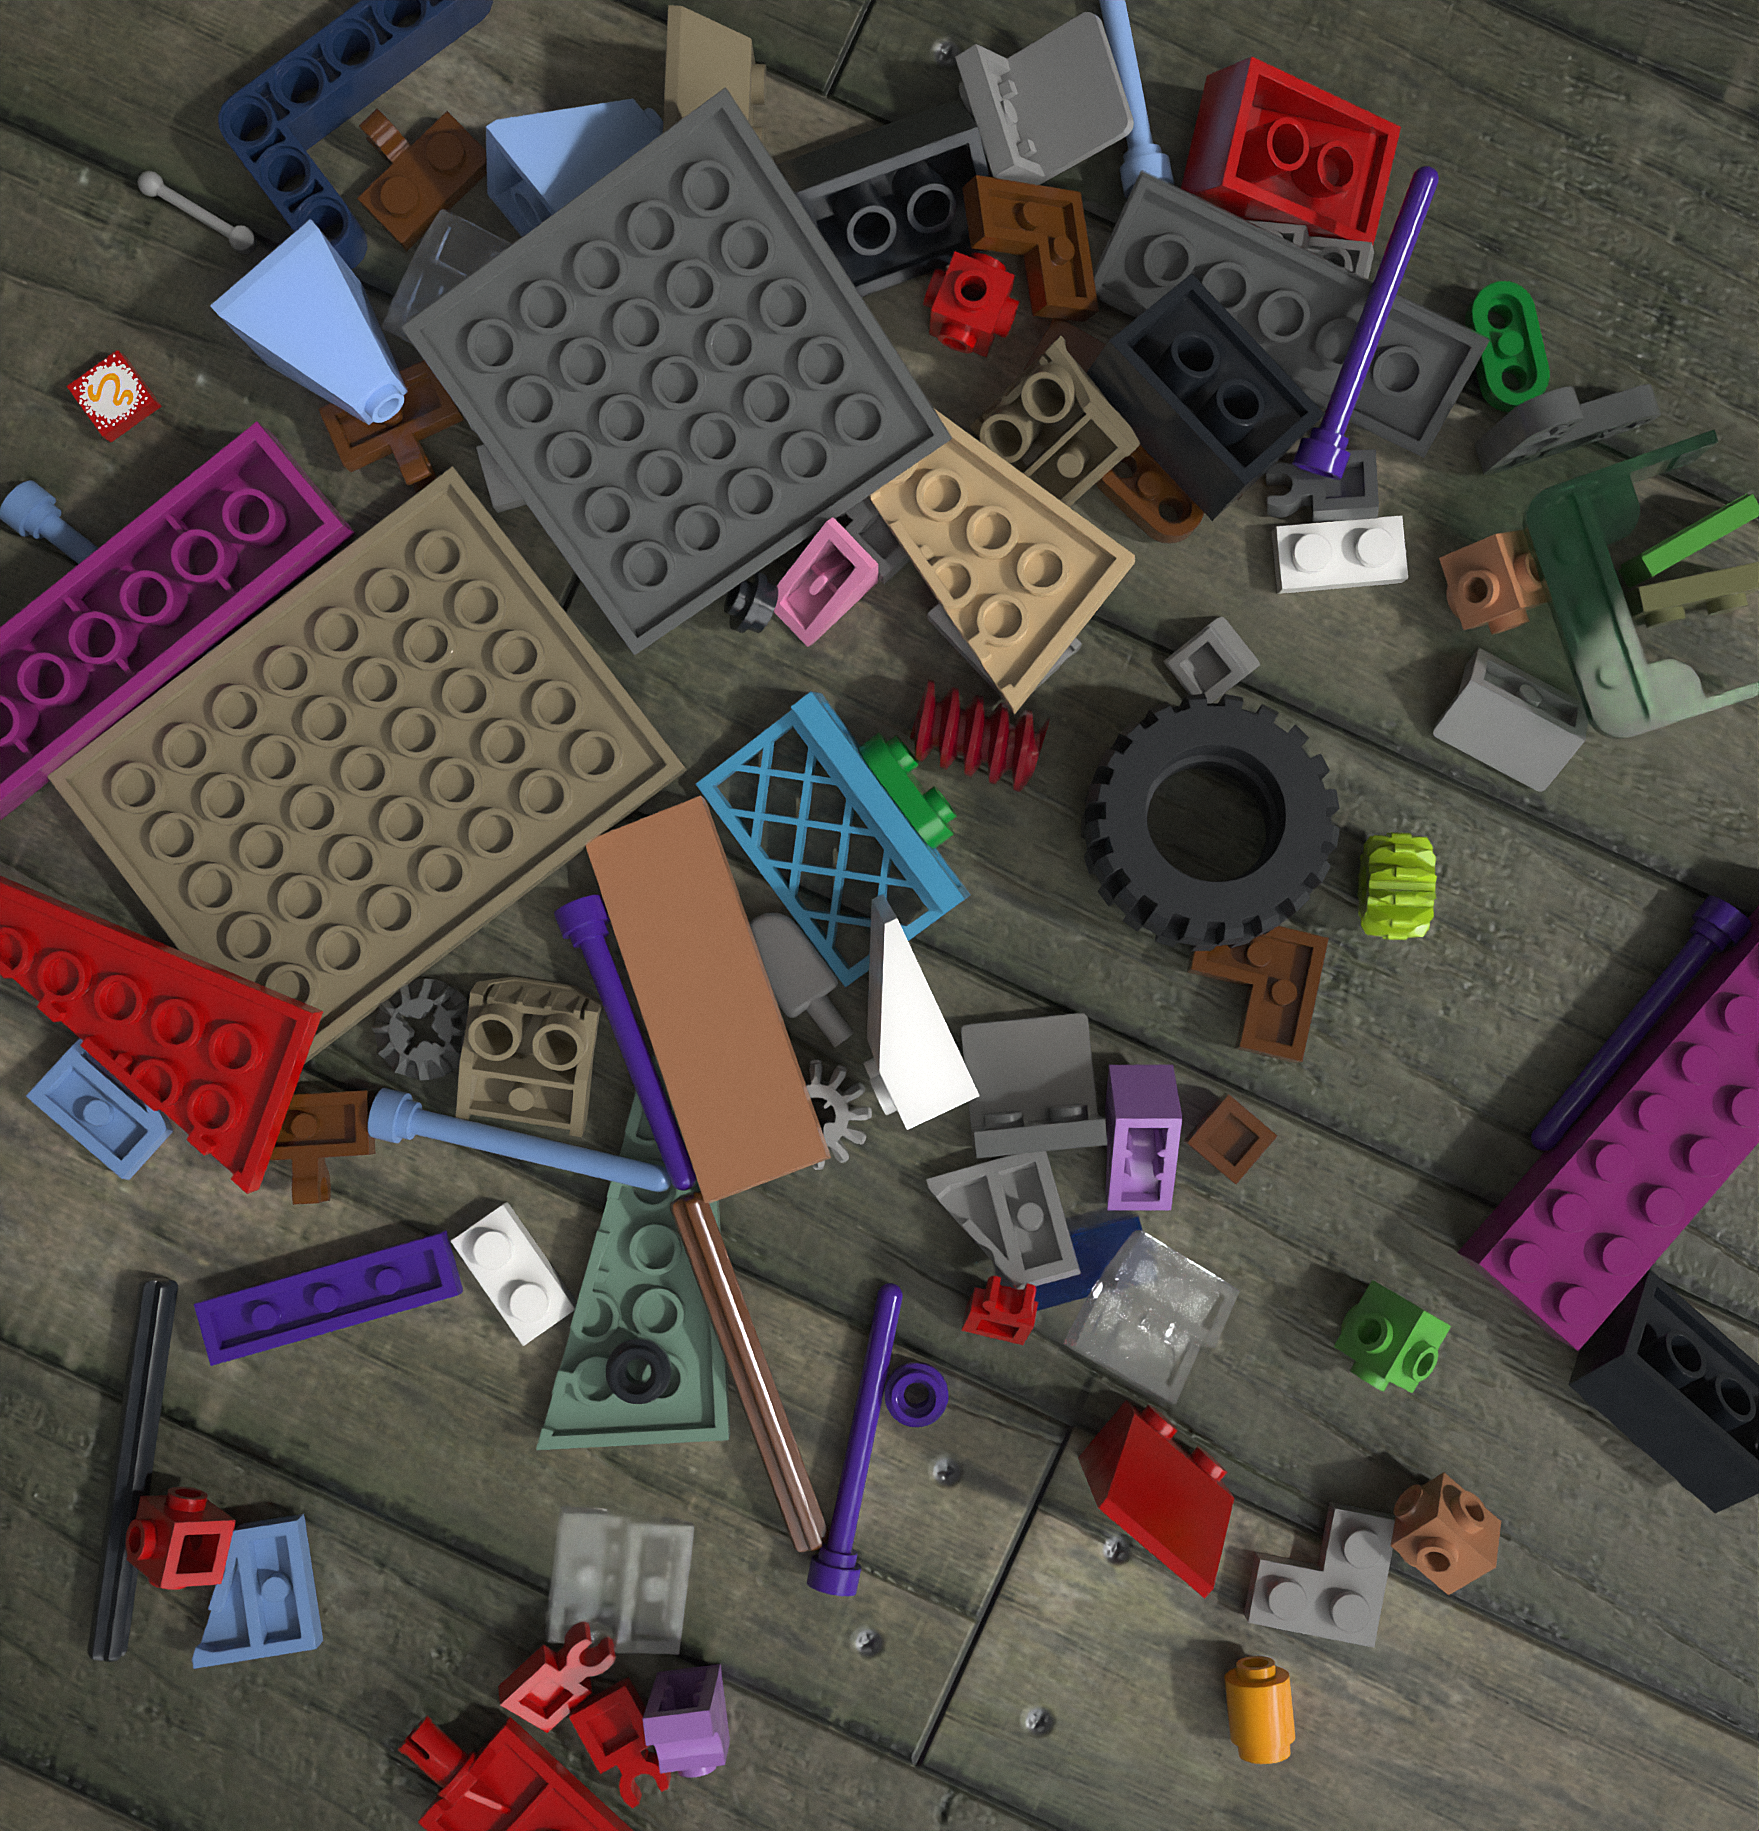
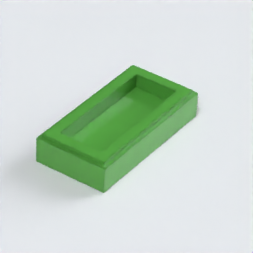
[1618,493,1759,588]

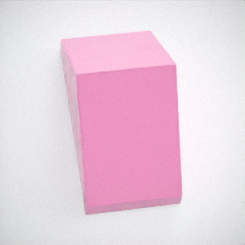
[774,517,878,647]

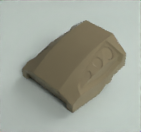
[970,336,1140,507]
[456,976,602,1137]

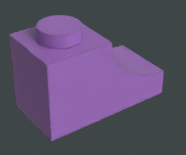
[1105,1065,1182,1211]
[643,1664,730,1778]

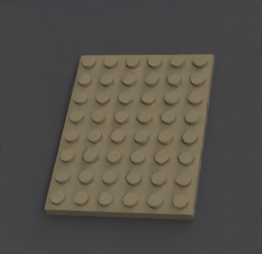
[47,466,687,1063]

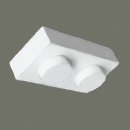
[1272,516,1408,594]
[451,1202,577,1346]

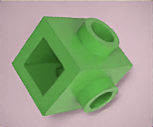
[1334,1280,1451,1393]

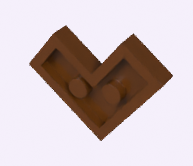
[962,175,1099,322]
[1187,926,1329,1064]

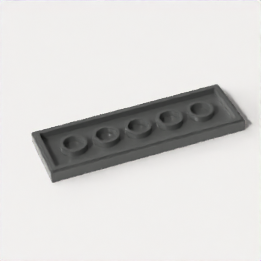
[1093,170,1490,458]

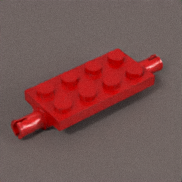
[398,1715,633,1831]

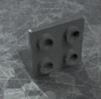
[961,1013,1107,1158]

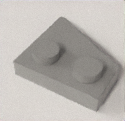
[926,1151,1081,1289]

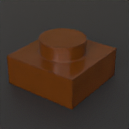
[1184,1093,1277,1184]

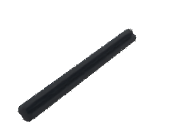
[87,1277,178,1662]

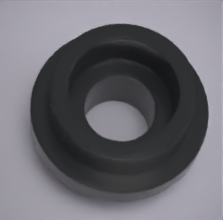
[724,571,778,633]
[606,1337,672,1404]

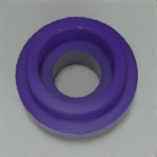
[885,1362,948,1427]

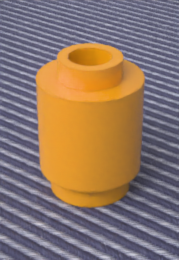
[1224,1656,1296,1764]

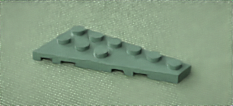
[536,1056,731,1450]

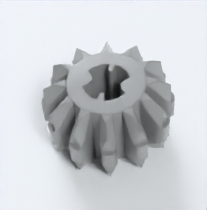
[805,1059,872,1170]

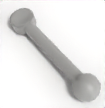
[137,171,257,254]

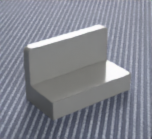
[1433,647,1591,792]

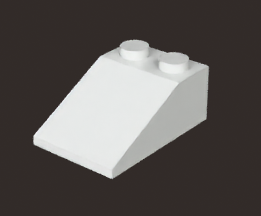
[863,894,979,1130]

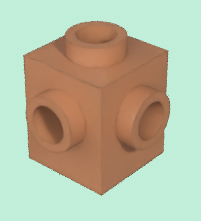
[1439,530,1549,635]
[1390,1472,1501,1595]

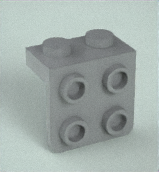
[955,12,1134,185]

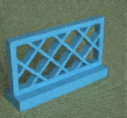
[696,691,971,987]

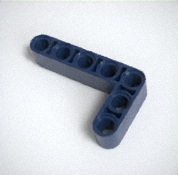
[218,0,493,269]

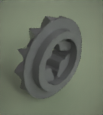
[371,979,469,1080]

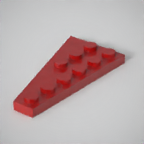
[0,876,323,1194]

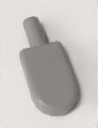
[749,913,854,1048]

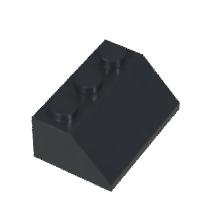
[778,99,989,297]
[1086,273,1325,521]
[1568,1269,1759,1514]

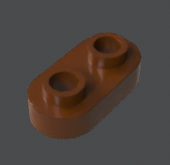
[1095,444,1204,544]

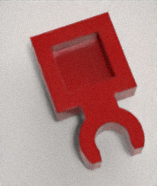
[961,1275,1038,1345]
[498,1621,616,1733]
[569,1677,671,1808]

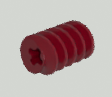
[909,679,1050,793]

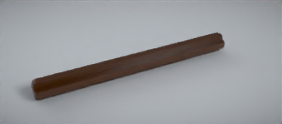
[670,1191,829,1552]

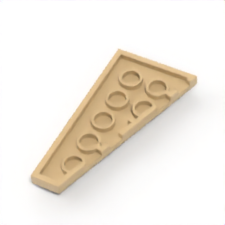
[868,409,1135,714]

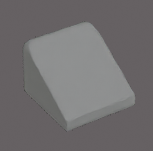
[1163,616,1260,703]

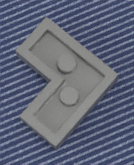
[1244,1502,1395,1648]

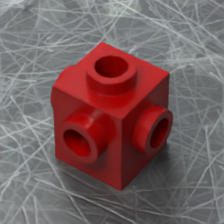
[923,251,1020,358]
[126,1487,236,1590]

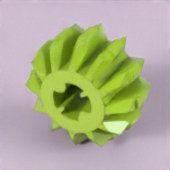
[1357,832,1437,940]

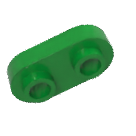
[1465,281,1550,412]
[858,732,957,849]

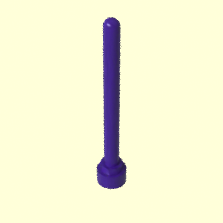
[1292,166,1439,480]
[554,895,697,1191]
[1531,895,1752,1151]
[806,1283,903,1596]

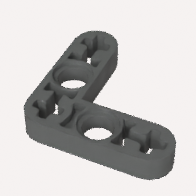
[1474,384,1661,475]

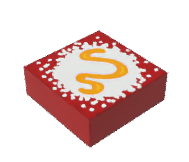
[66,350,162,442]

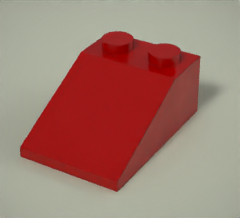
[1181,56,1401,245]
[1078,1400,1234,1599]

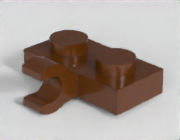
[357,109,487,252]
[318,360,465,493]
[270,1091,376,1205]

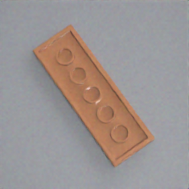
[586,795,831,1203]

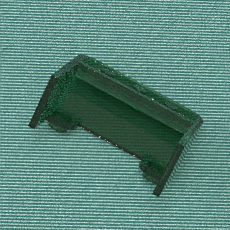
[1522,429,1759,739]

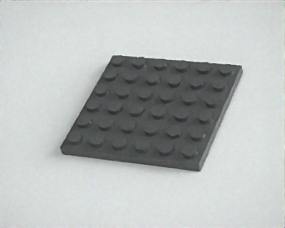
[401,87,952,655]

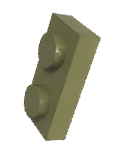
[1615,562,1759,629]

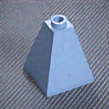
[486,99,663,237]
[210,219,408,425]

